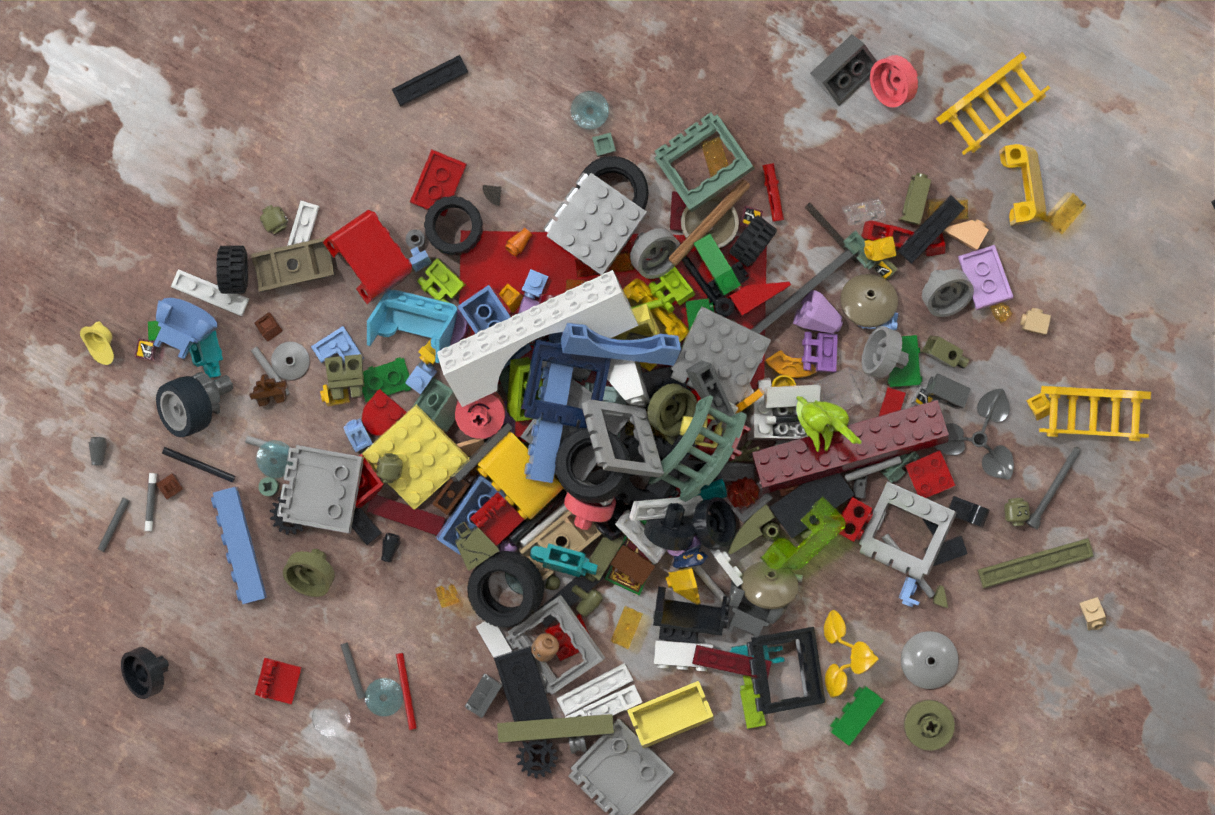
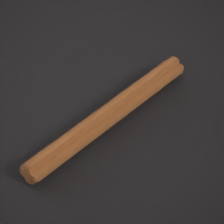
[669,179,750,266]

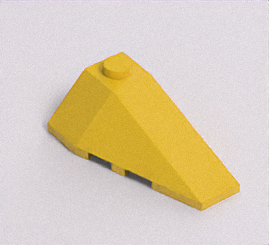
[666,567,701,605]

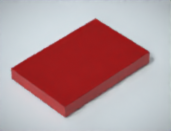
[410,149,467,217]

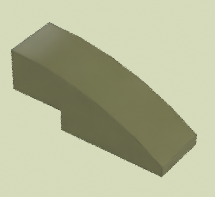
[728,504,774,555]

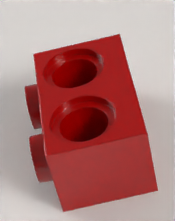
[832,497,873,542]

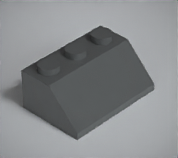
[810,34,877,106]

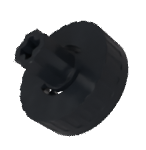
[691,497,736,549]
[644,503,695,551]
[121,647,169,699]

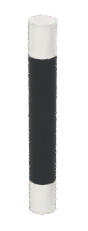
[764,414,799,424]

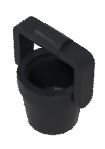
[594,504,632,541]

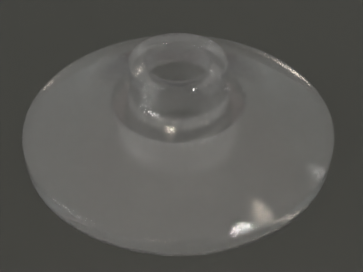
[312,699,351,737]

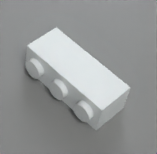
[654,640,713,671]

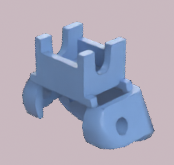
[153,298,218,359]

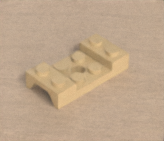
[519,510,601,581]

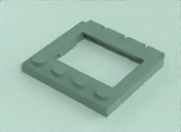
[655,112,755,212]

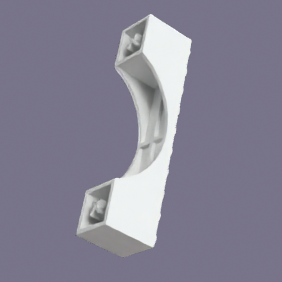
[437,270,638,407]

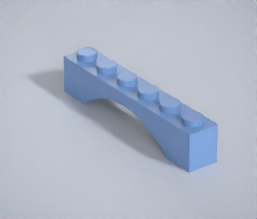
[561,323,681,366]

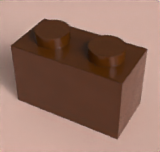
[432,479,471,515]
[610,544,655,586]

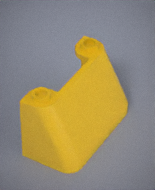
[623,279,689,372]

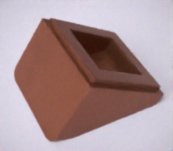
[254,312,283,341]

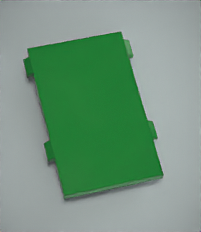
[887,335,922,387]
[362,357,411,402]

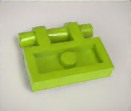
[417,258,466,303]
[649,266,695,313]

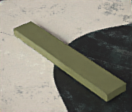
[977,538,1094,588]
[497,714,614,743]

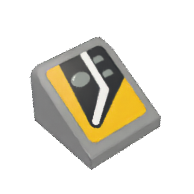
[911,385,934,406]

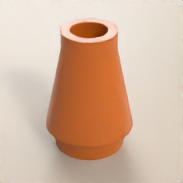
[505,228,532,256]

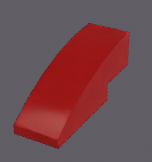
[861,220,914,248]

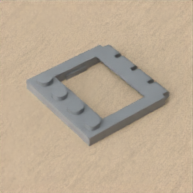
[581,399,664,478]
[859,481,957,581]
[505,595,605,695]

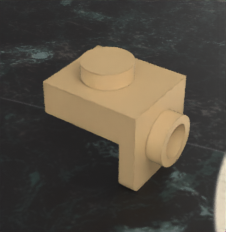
[1080,597,1106,631]

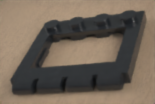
[746,627,826,714]

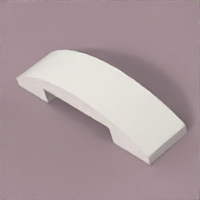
[565,685,642,718]

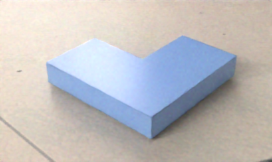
[311,326,364,364]

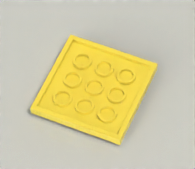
[362,404,469,510]

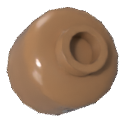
[531,633,559,662]

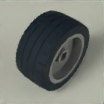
[156,376,212,437]

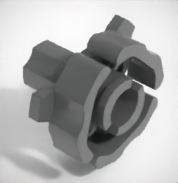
[191,372,233,414]

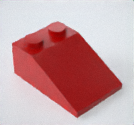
[729,281,791,318]

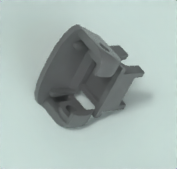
[728,576,788,637]

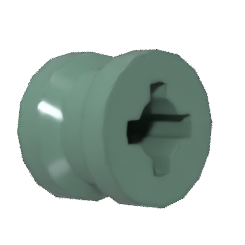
[259,477,279,496]

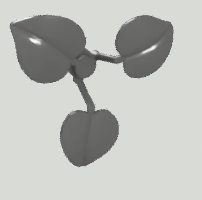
[934,389,1014,480]

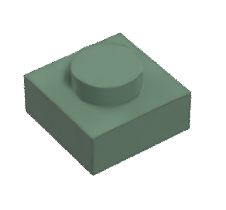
[592,132,616,157]

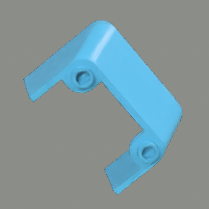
[367,290,457,363]

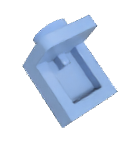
[405,361,437,394]

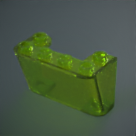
[761,496,846,570]

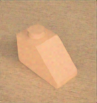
[943,219,989,251]

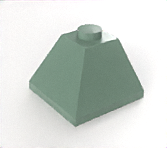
[412,377,457,432]

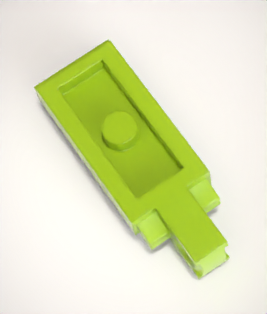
[740,675,766,729]

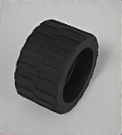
[424,196,483,256]

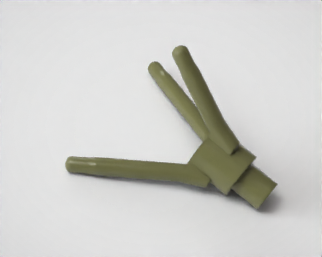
[730,440,760,463]

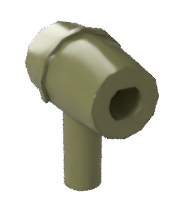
[572,585,603,617]

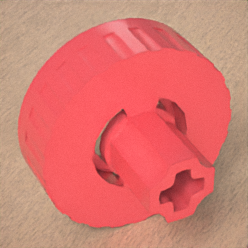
[870,55,918,107]
[455,392,506,439]
[564,492,616,530]

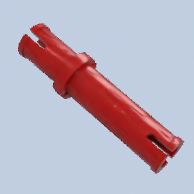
[762,163,784,222]

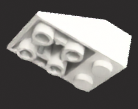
[747,399,808,440]

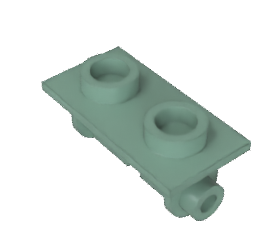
[843,230,878,270]
[880,452,919,483]

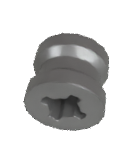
[569,736,587,754]

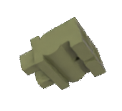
[324,354,365,400]

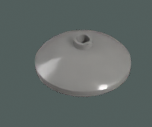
[901,631,958,689]

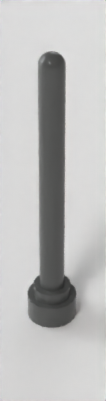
[1024,447,1080,530]

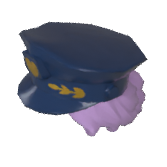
[667,535,709,568]

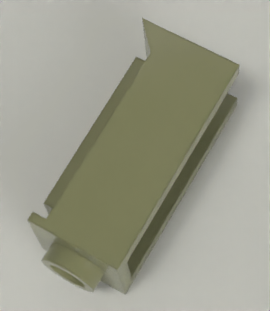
[898,173,931,225]
[584,536,623,582]

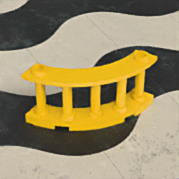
[936,52,1050,155]
[1039,386,1151,441]

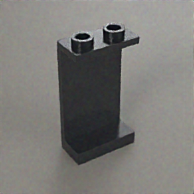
[653,586,730,636]

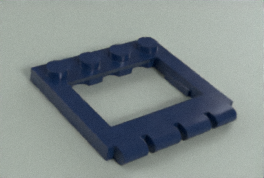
[522,340,611,428]

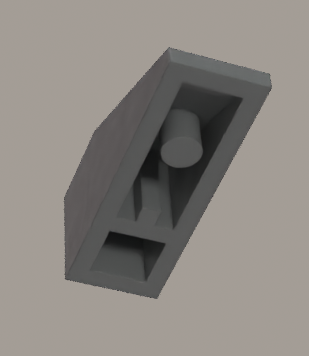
[686,360,734,423]

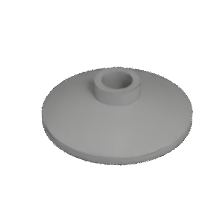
[271,342,310,380]

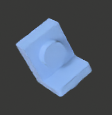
[522,269,548,300]
[343,418,373,452]
[898,577,920,607]

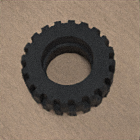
[606,436,683,506]

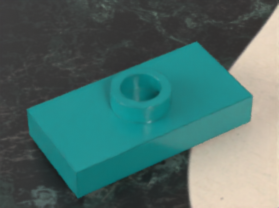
[697,479,729,500]

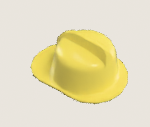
[80,321,114,365]

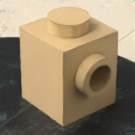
[1020,308,1051,335]

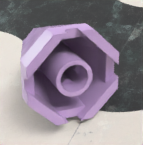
[793,290,843,334]

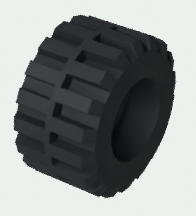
[729,215,777,267]
[216,245,248,294]

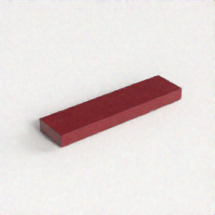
[366,495,445,535]
[692,645,772,678]

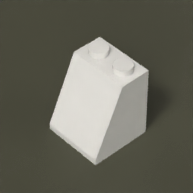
[607,359,650,408]

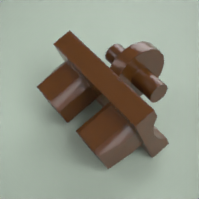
[249,374,288,407]

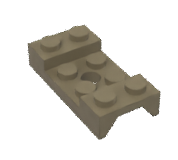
[251,237,335,292]

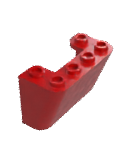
[323,210,412,304]

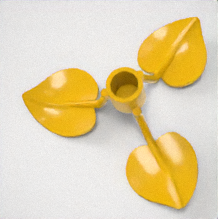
[823,610,879,698]

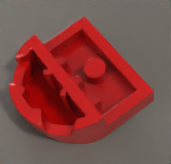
[362,389,407,437]

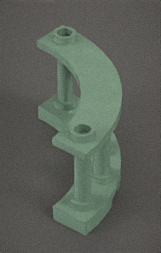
[649,395,747,502]

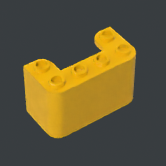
[475,432,564,520]

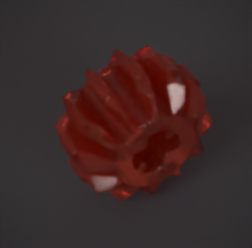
[727,476,760,509]

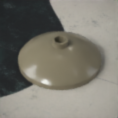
[681,196,739,249]
[840,274,898,328]
[741,561,799,609]

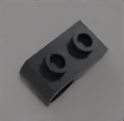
[949,496,990,528]
[659,627,699,643]

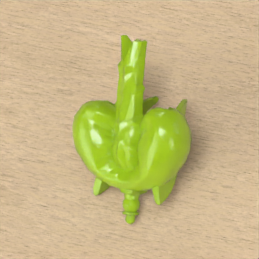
[796,396,862,452]

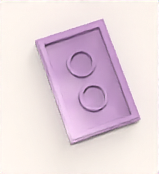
[958,245,1013,310]

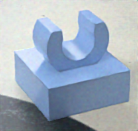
[409,247,432,272]

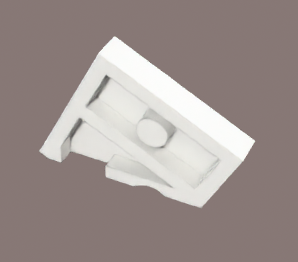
[709,548,743,587]

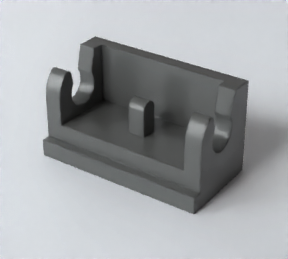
[924,374,971,409]
[730,482,772,523]
[465,673,502,718]

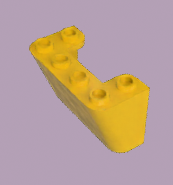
[999,144,1047,226]

